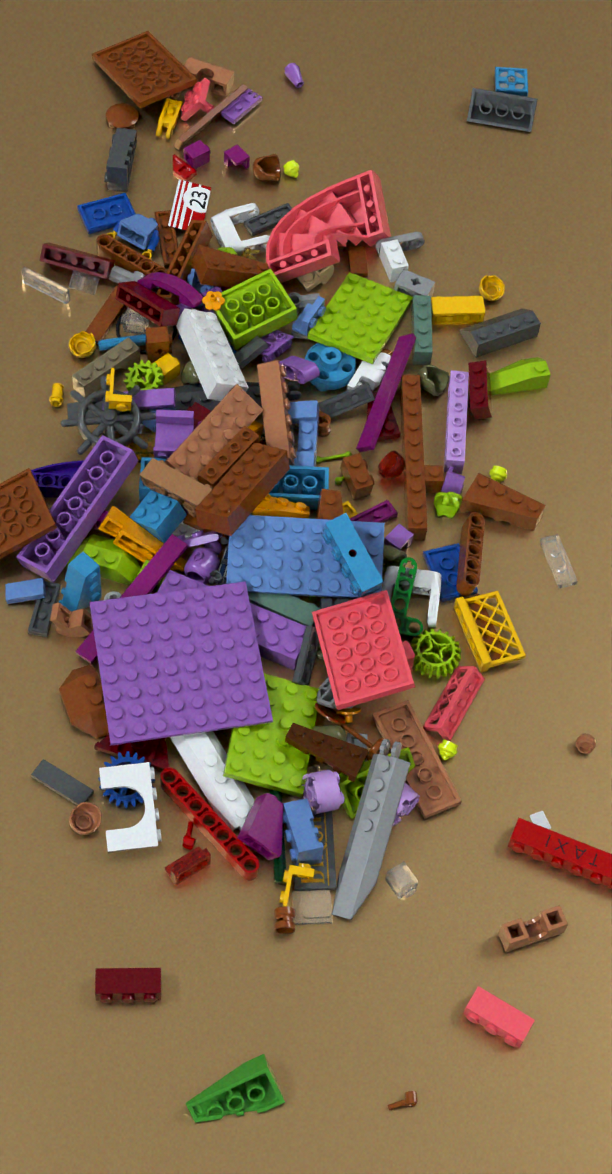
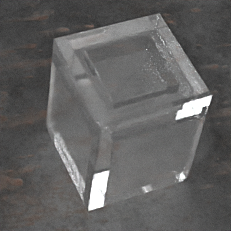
[69,270,100,295]

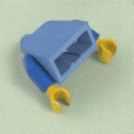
[106,214,159,260]

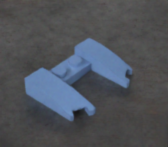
[288,400,319,467]

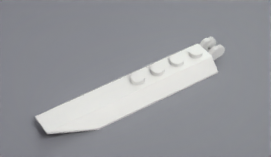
[170,731,255,831]

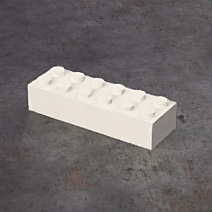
[176,308,249,401]

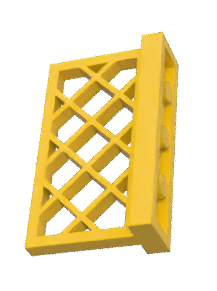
[454,591,526,673]

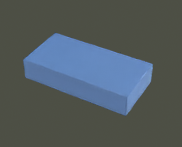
[5,578,46,604]

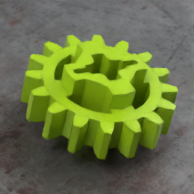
[124,360,164,391]

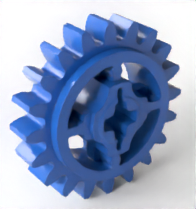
[98,751,156,809]

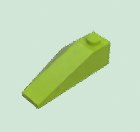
[490,357,551,395]

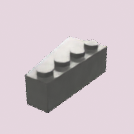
[104,128,137,192]

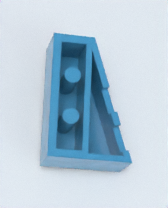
[58,552,102,611]

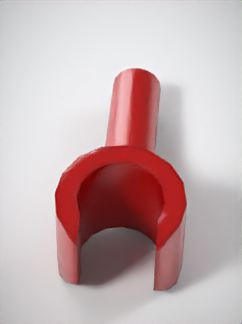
[182,821,196,850]

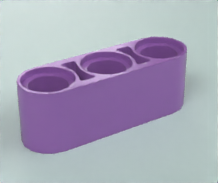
[279,356,320,384]

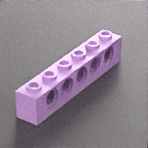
[444,370,469,474]

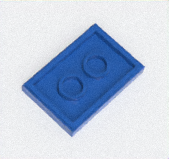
[77,193,136,234]
[423,543,478,602]

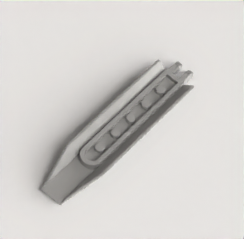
[332,739,410,920]

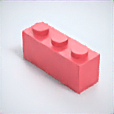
[463,986,535,1048]

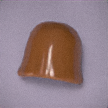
[253,154,281,181]

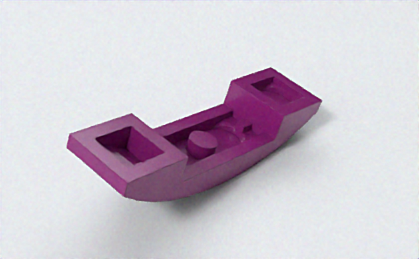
[137,272,203,308]

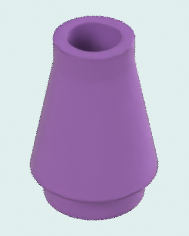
[284,63,304,88]

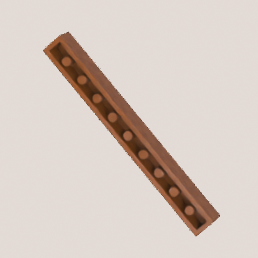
[400,374,427,540]

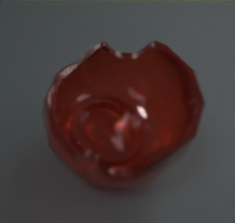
[378,451,405,480]

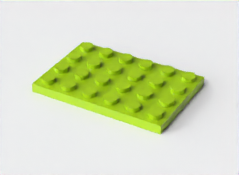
[307,272,413,364]
[223,673,320,797]

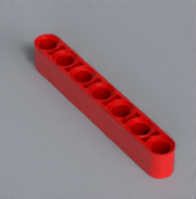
[160,767,260,880]

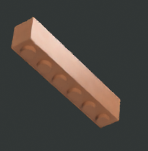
[257,360,296,466]

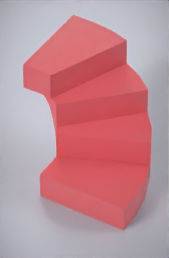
[266,170,391,283]

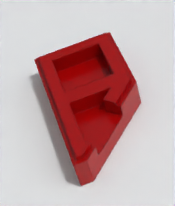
[173,154,197,181]

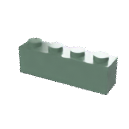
[411,295,433,365]
[248,592,321,627]

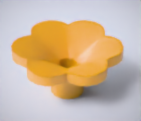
[202,291,225,311]
[336,707,361,723]

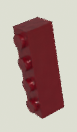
[39,243,115,279]
[115,281,180,327]

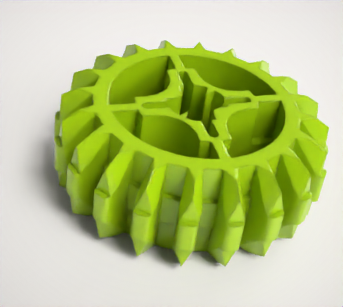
[410,628,461,679]

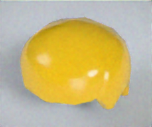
[478,275,505,301]
[69,331,96,358]

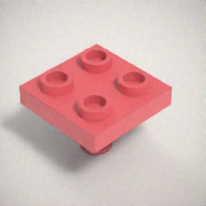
[180,78,214,122]

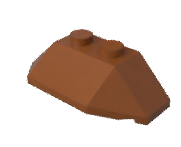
[59,664,109,739]

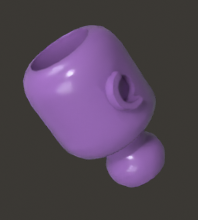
[184,541,222,584]

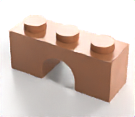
[184,57,234,97]
[498,905,568,952]

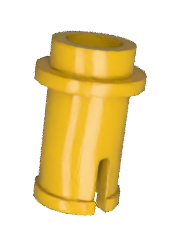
[49,383,64,407]

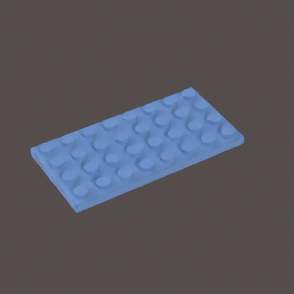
[226,515,385,599]

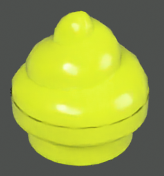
[283,160,299,178]
[489,465,508,483]
[438,739,458,761]

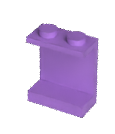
[153,409,194,458]

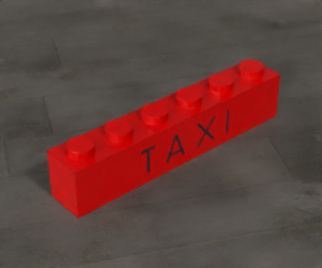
[508,817,612,890]

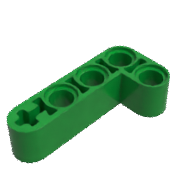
[391,557,423,637]

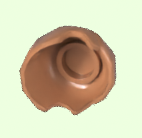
[69,802,102,835]

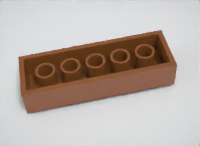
[195,443,290,536]

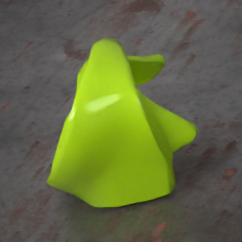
[433,492,463,518]

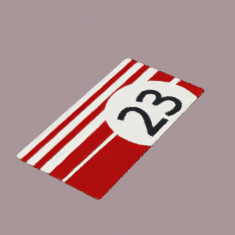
[168,179,211,230]

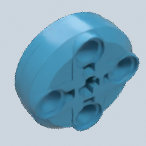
[305,343,356,392]

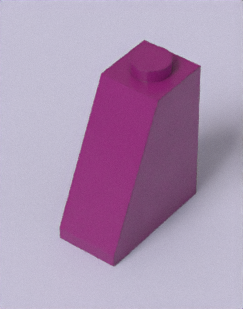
[237,793,283,861]

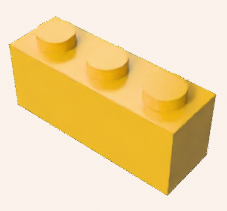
[431,296,485,325]

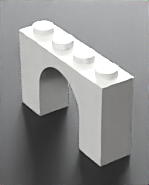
[99,762,162,852]

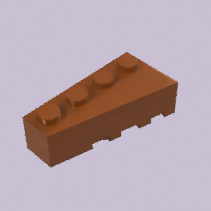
[192,245,269,288]

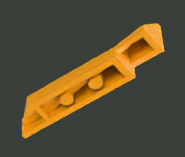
[98,506,187,573]

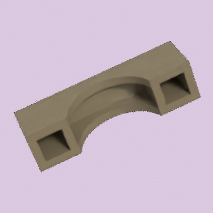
[72,337,140,398]

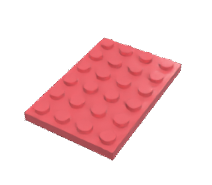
[312,590,415,710]

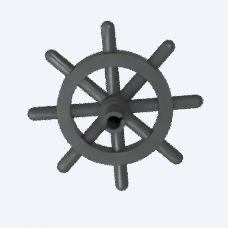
[60,376,156,455]

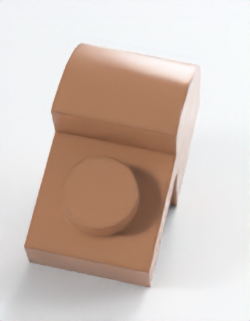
[50,603,93,637]

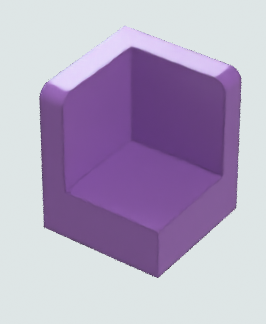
[441,466,465,494]
[384,524,414,550]

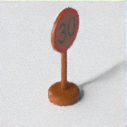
[314,703,384,761]

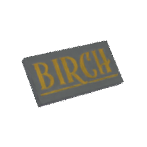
[293,811,337,891]

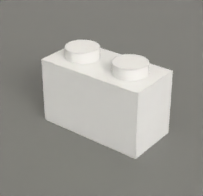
[379,239,409,282]

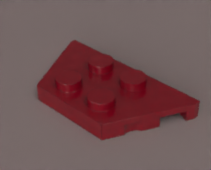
[94,732,170,771]

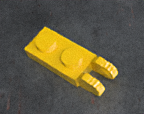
[156,98,183,139]

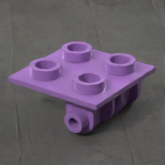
[261,330,294,363]

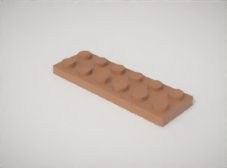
[165,384,263,480]
[372,700,462,819]

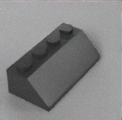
[467,88,538,132]
[460,309,541,358]

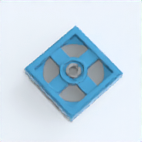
[495,67,528,97]

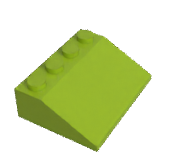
[213,268,297,350]

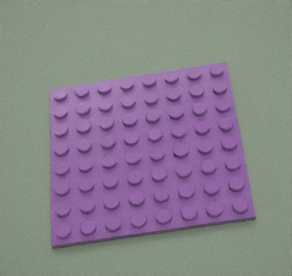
[89,581,273,745]

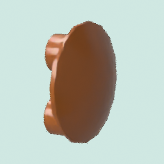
[106,103,139,129]

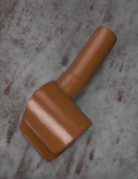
[387,1091,417,1110]

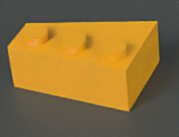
[250,494,310,518]

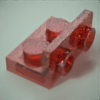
[165,847,211,886]

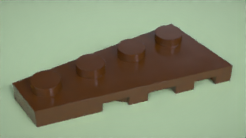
[285,723,369,782]

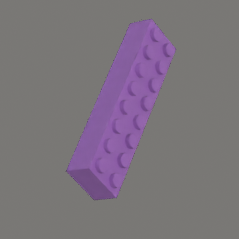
[16,435,139,583]
[157,570,306,670]

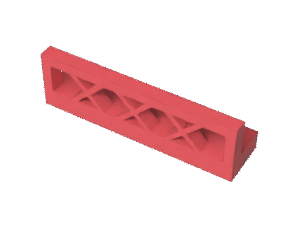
[423,666,485,741]

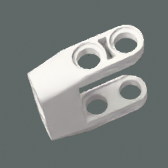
[210,203,270,257]
[382,566,442,628]

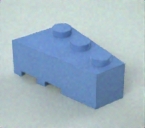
[283,798,324,866]

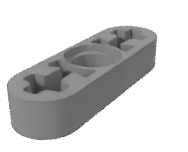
[375,232,425,255]

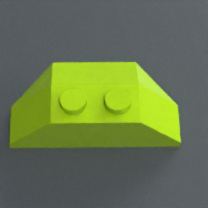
[66,534,141,586]

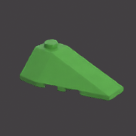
[186,1054,285,1123]

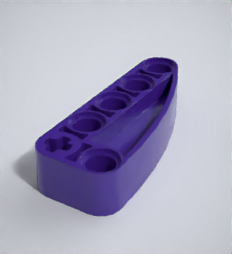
[31,460,84,498]

